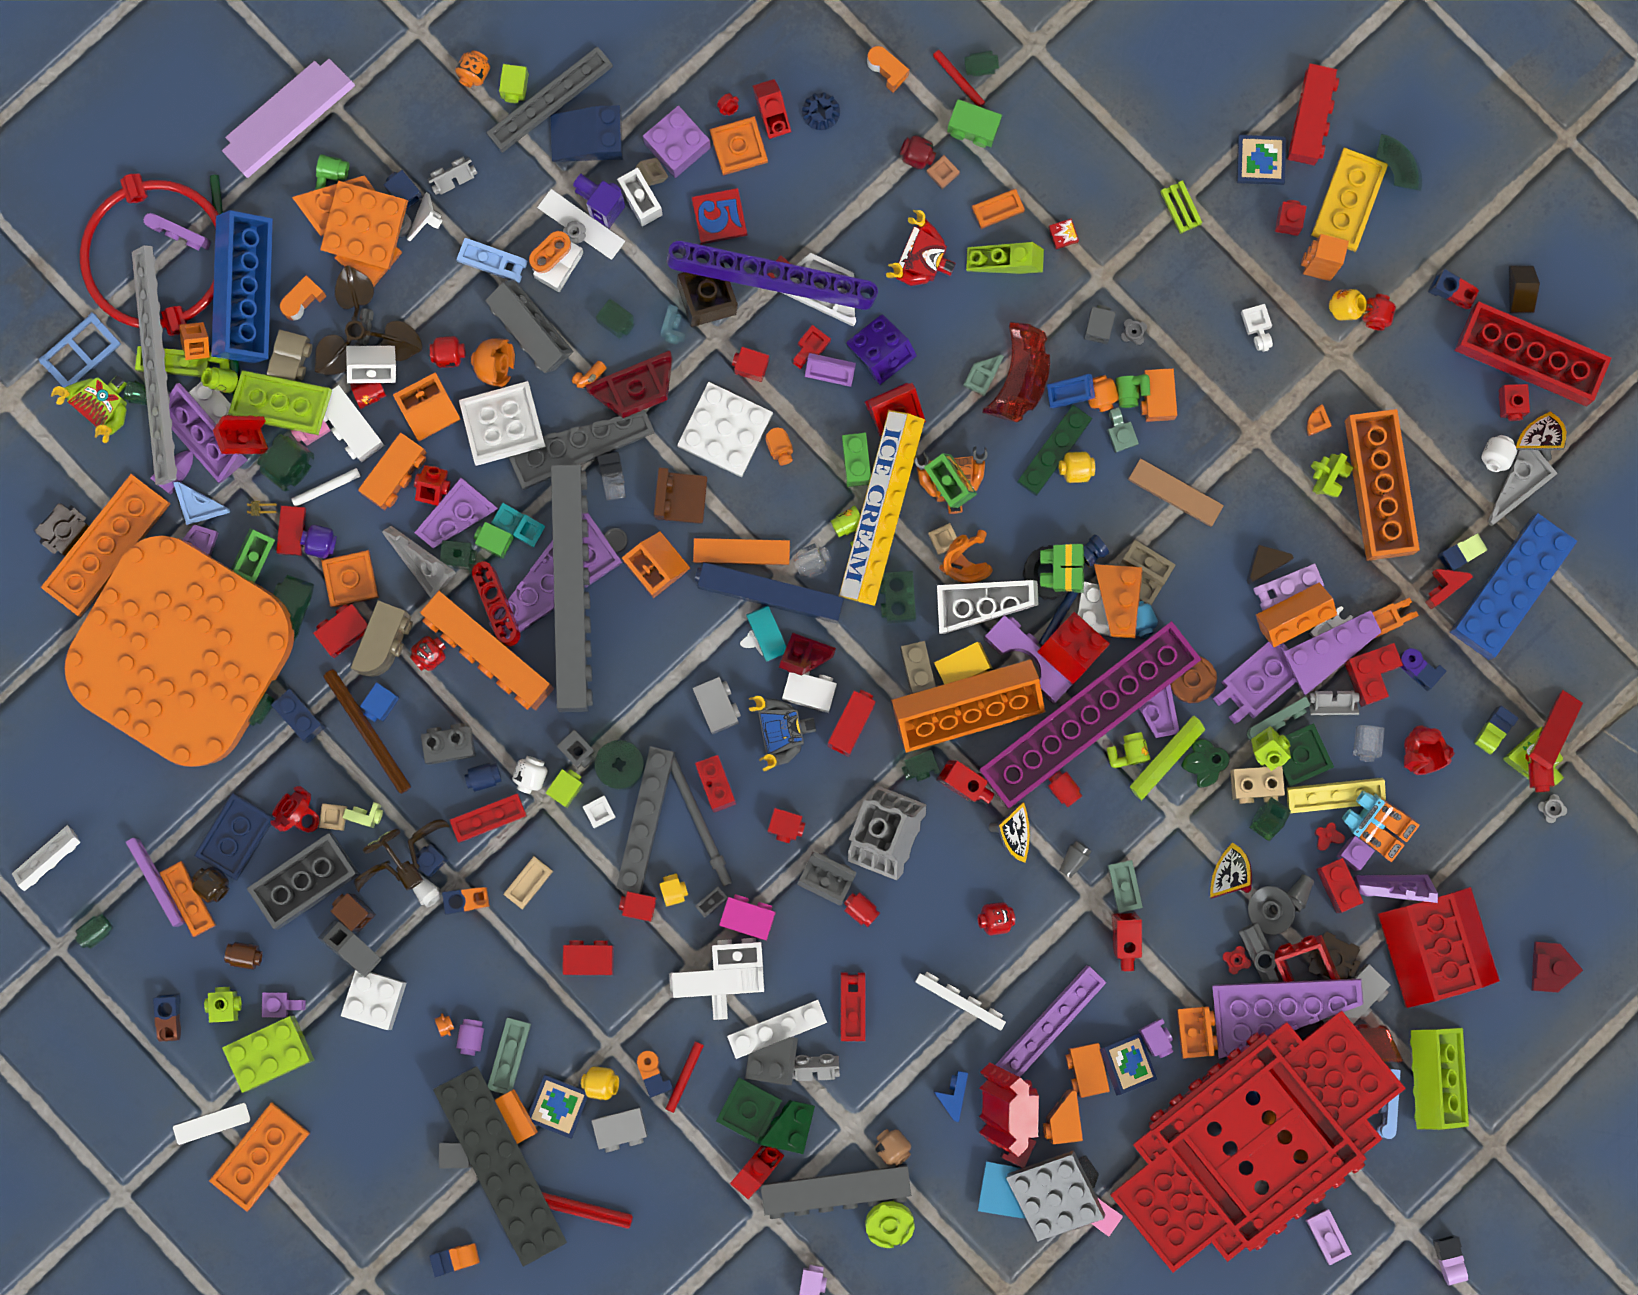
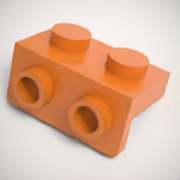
[1177,1006,1218,1059]

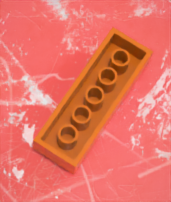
[1345,409,1420,561]
[420,591,554,711]
[891,659,1045,753]

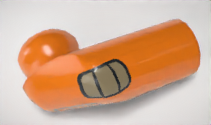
[572,361,606,388]

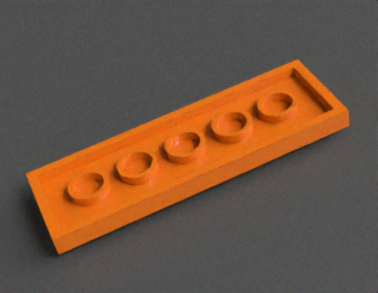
[41,474,170,617]

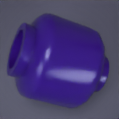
[300,525,337,559]

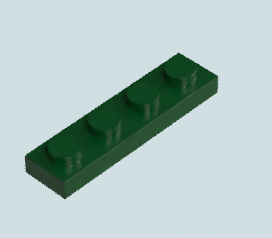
[1017,405,1093,496]

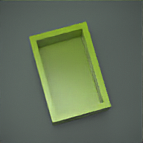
[222,1016,314,1093]

